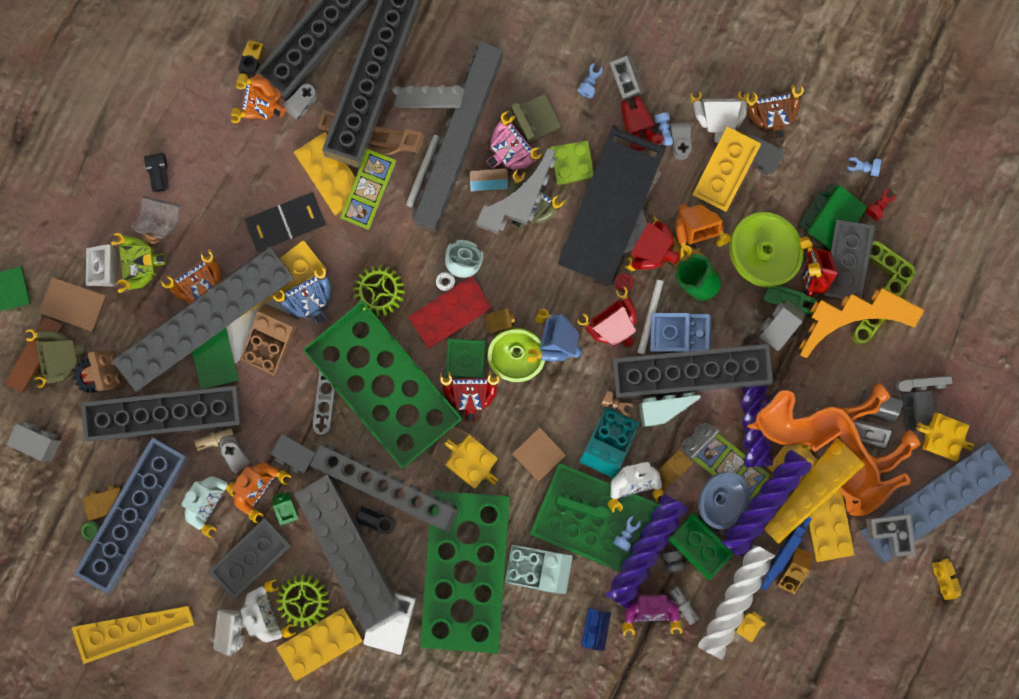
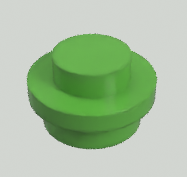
[81,521,100,541]

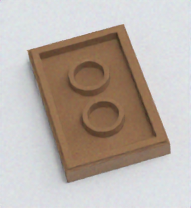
[39,277,107,332]

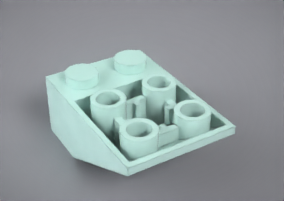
[639,392,700,427]
[505,544,573,594]

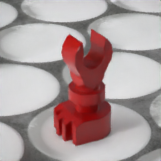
[866,188,896,221]

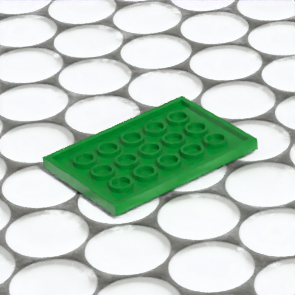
[530,463,660,572]

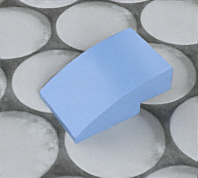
[650,313,712,353]

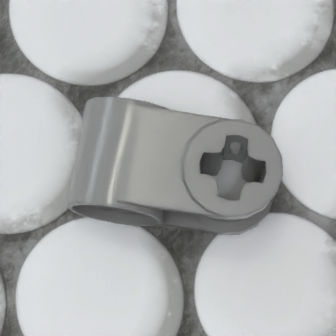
[283,84,318,121]
[670,122,692,160]
[219,435,252,474]

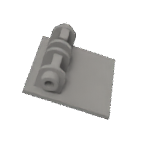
[679,422,719,460]

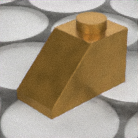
[658,449,693,490]

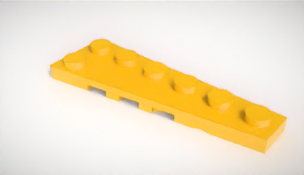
[242,239,327,316]
[764,438,864,544]
[72,606,195,664]

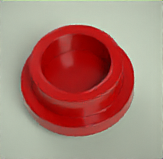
[614,273,634,292]

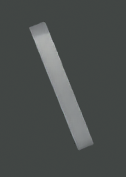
[313,360,335,435]

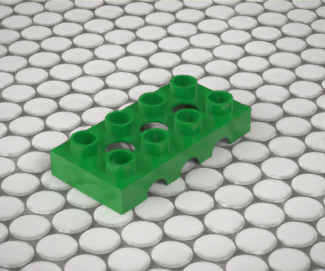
[303,300,462,470]
[420,491,510,654]

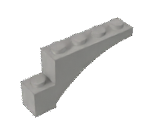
[477,149,557,234]

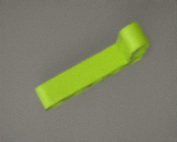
[851,241,915,344]

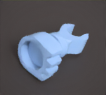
[578,63,603,99]
[653,112,673,146]
[847,157,882,177]
[612,517,640,552]

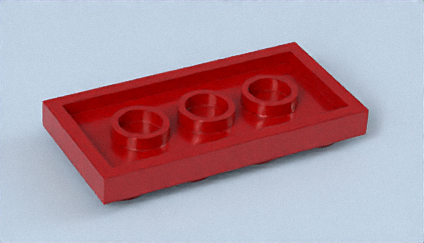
[408,276,493,349]

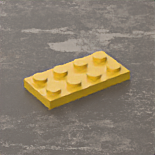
[692,126,762,212]
[294,132,356,216]
[808,489,855,562]
[277,608,363,681]

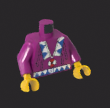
[622,595,682,636]

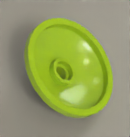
[488,328,545,382]

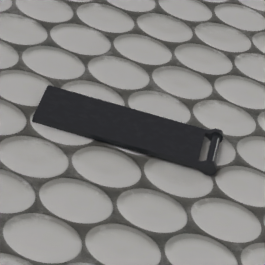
[558,125,667,285]

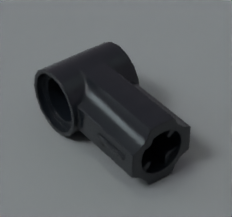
[144,152,169,192]
[357,506,396,534]

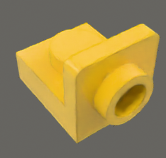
[735,611,766,642]

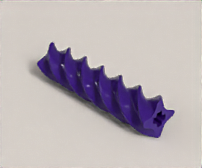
[741,385,773,467]
[721,449,812,557]
[604,494,688,609]

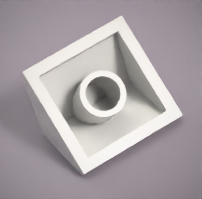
[86,244,116,286]

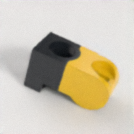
[238,40,264,78]

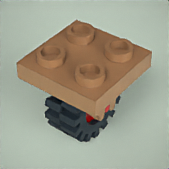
[73,351,125,393]

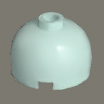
[444,240,484,278]

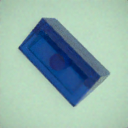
[581,608,611,651]

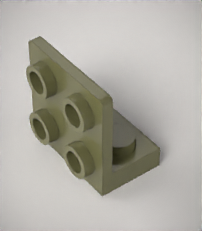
[511,94,561,144]

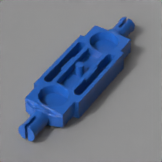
[761,517,812,591]

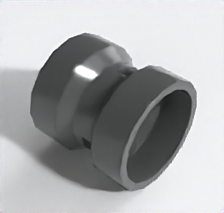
[663,550,686,573]

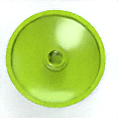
[729,212,804,288]

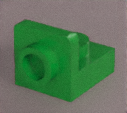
[272,492,299,526]

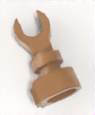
[600,389,634,416]

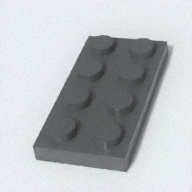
[824,220,876,299]
[208,518,292,600]

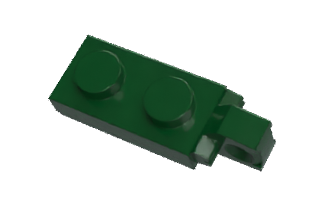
[798,183,836,231]

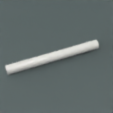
[406,135,440,207]
[637,280,664,355]

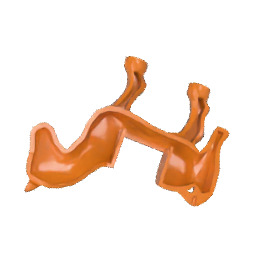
[747,382,921,516]

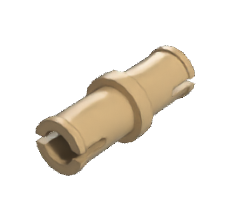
[194,427,235,451]

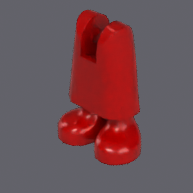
[621,95,664,152]

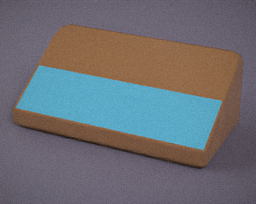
[469,168,508,192]

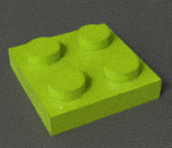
[550,140,594,185]

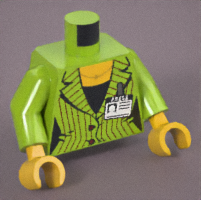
[111,233,166,293]

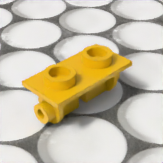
[932,558,962,600]

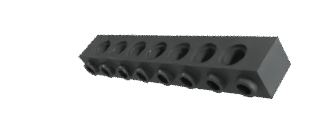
[310,444,459,532]

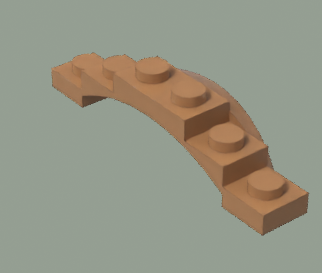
[317,110,425,155]

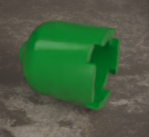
[675,254,722,301]

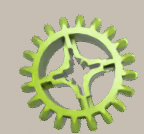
[353,265,405,317]
[276,574,330,628]

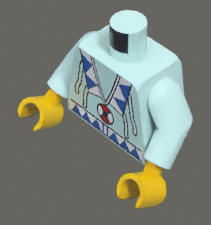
[181,476,235,538]

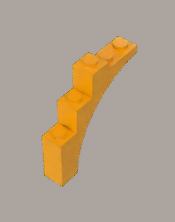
[799,287,924,358]

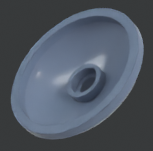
[699,472,750,529]

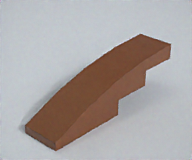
[5,316,64,393]

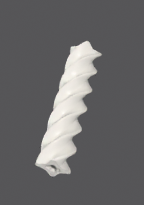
[698,544,775,660]

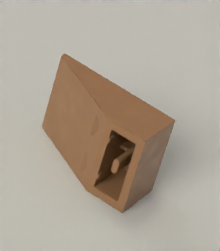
[240,304,300,376]

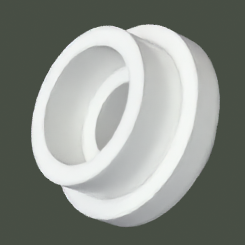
[436,272,455,291]

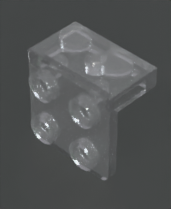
[130,196,181,238]

